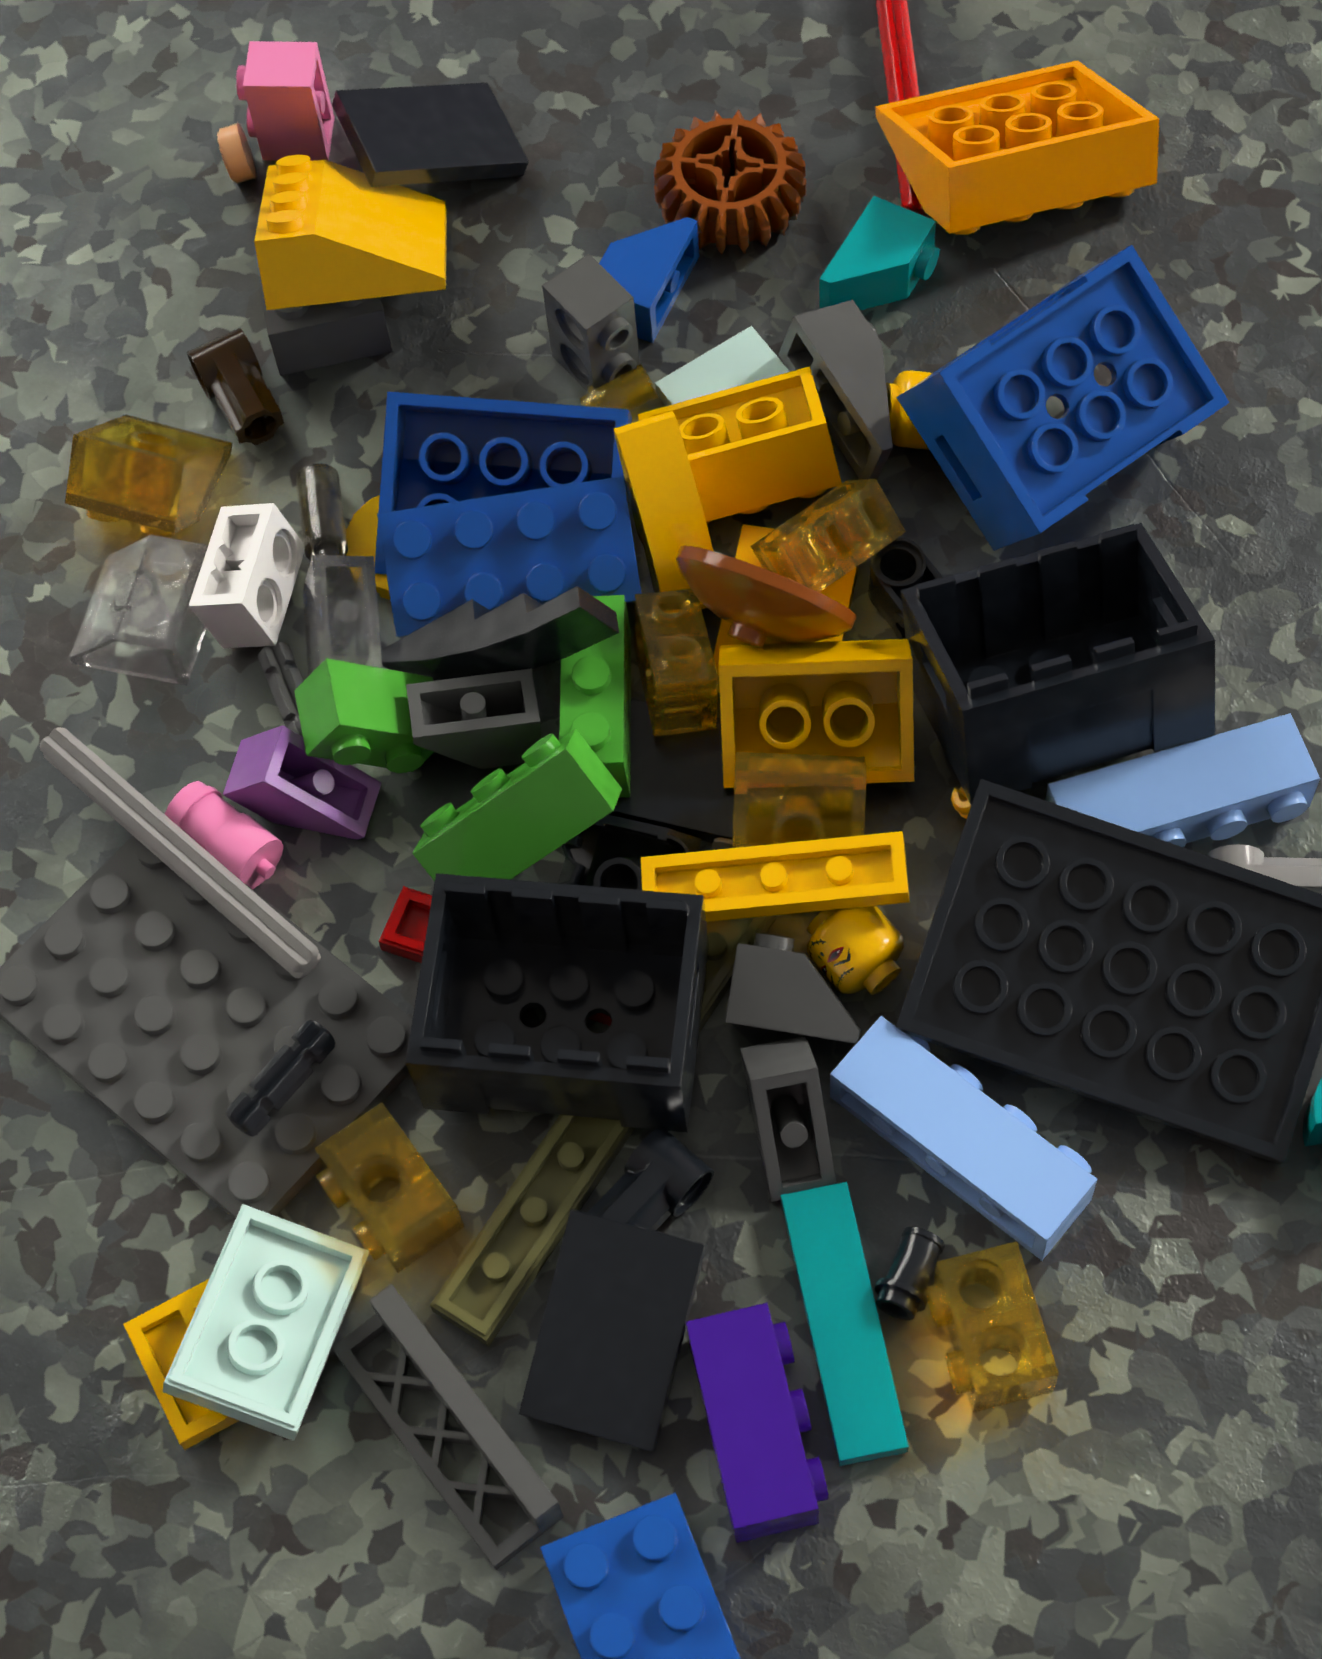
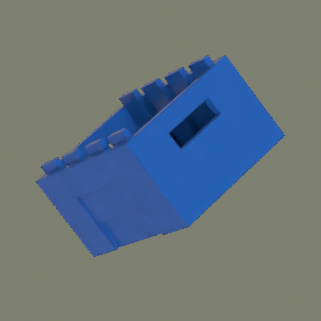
[897,245,1230,551]

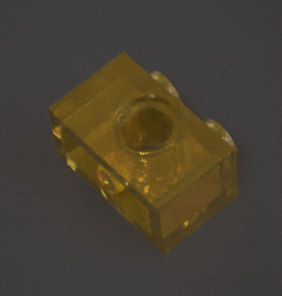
[315,1102,465,1273]

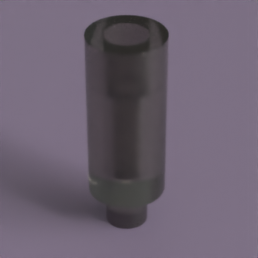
[296,463,348,575]

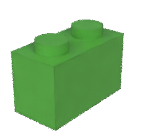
[294,658,434,773]

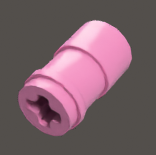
[165,781,284,889]

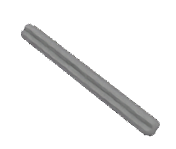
[39,727,321,979]

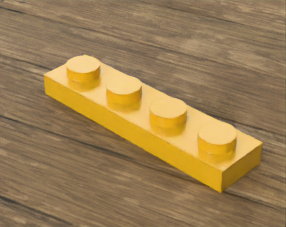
[641,831,910,922]

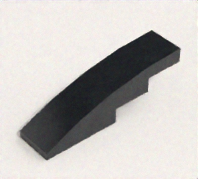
[377,586,619,681]

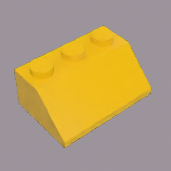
[637,366,842,524]
[719,639,915,788]

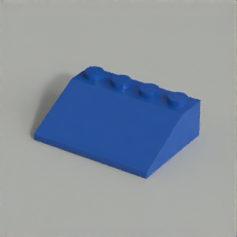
[374,391,632,574]

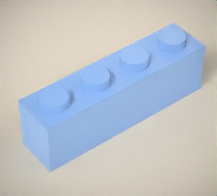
[1045,713,1320,848]
[830,1016,1097,1261]

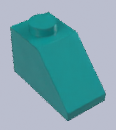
[819,196,940,311]

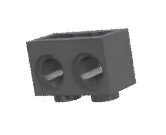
[542,254,640,399]

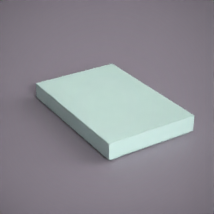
[162,1204,369,1441]

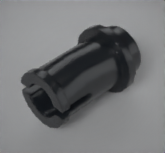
[874,1227,945,1320]

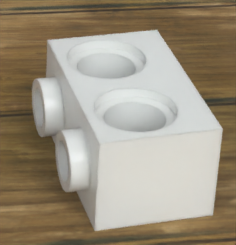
[189,503,306,648]

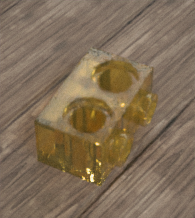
[750,479,906,592]
[634,589,719,736]
[926,1241,1059,1413]

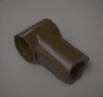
[187,328,284,446]

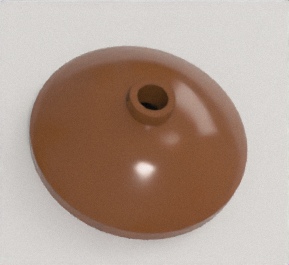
[676,545,857,648]

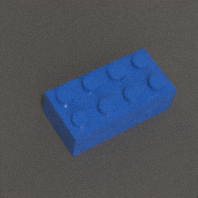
[377,476,643,638]
[540,1492,741,1659]

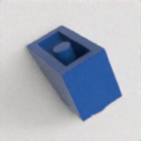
[599,217,699,343]

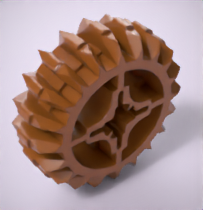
[654,109,806,255]

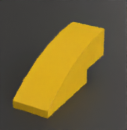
[613,411,713,620]

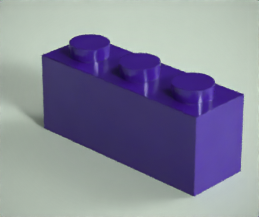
[686,1303,829,1543]

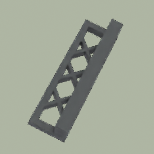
[332,1284,564,1570]

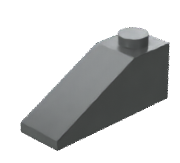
[778,300,893,488]

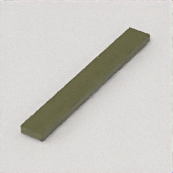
[430,915,776,1347]

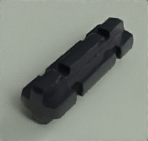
[226,1020,336,1137]

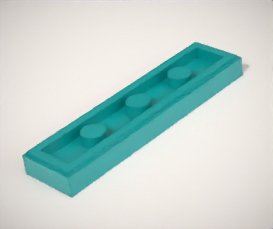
[781,1182,909,1466]

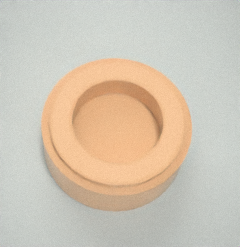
[217,123,256,183]

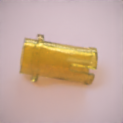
[579,363,659,411]

